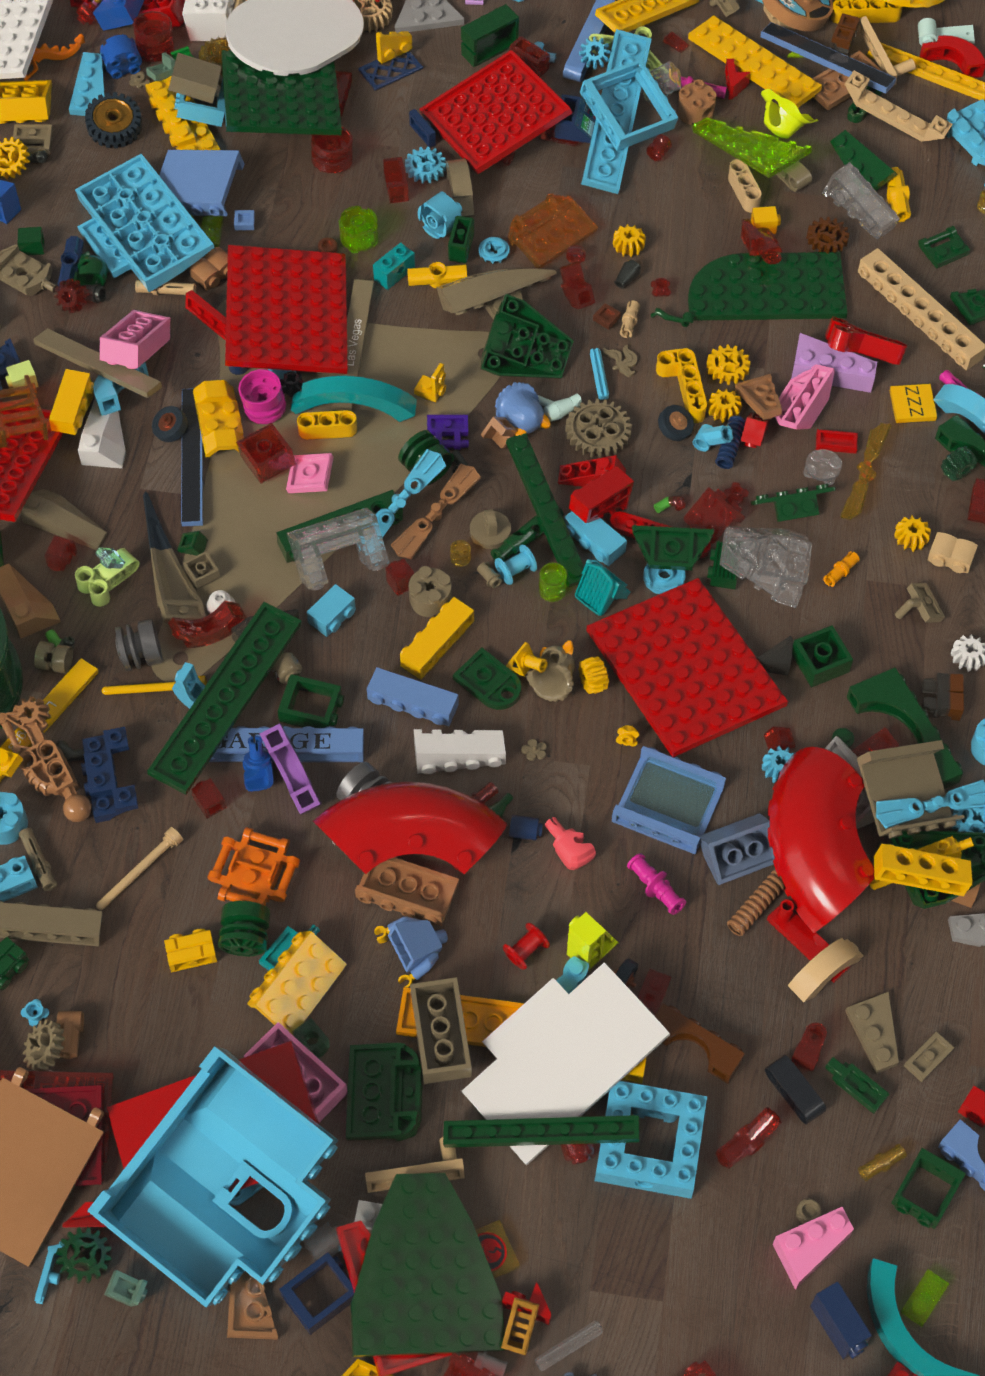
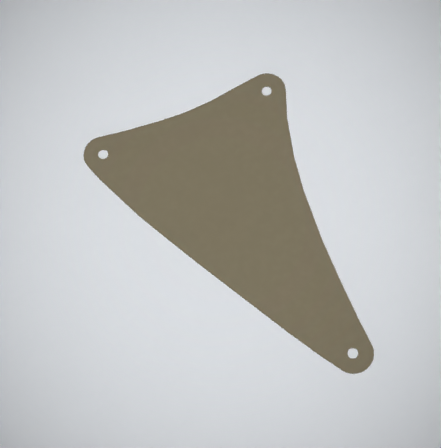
[151,300,500,682]

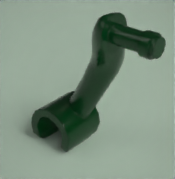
[650,308,694,327]

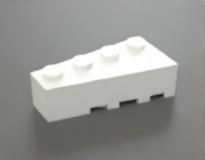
[414,729,506,774]

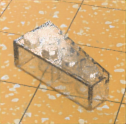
[822,162,900,240]

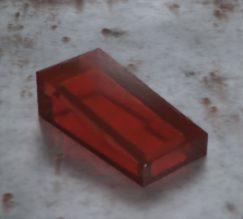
[663,31,689,53]

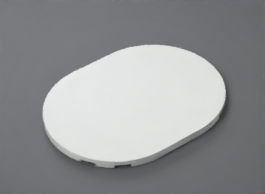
[225,0,364,76]

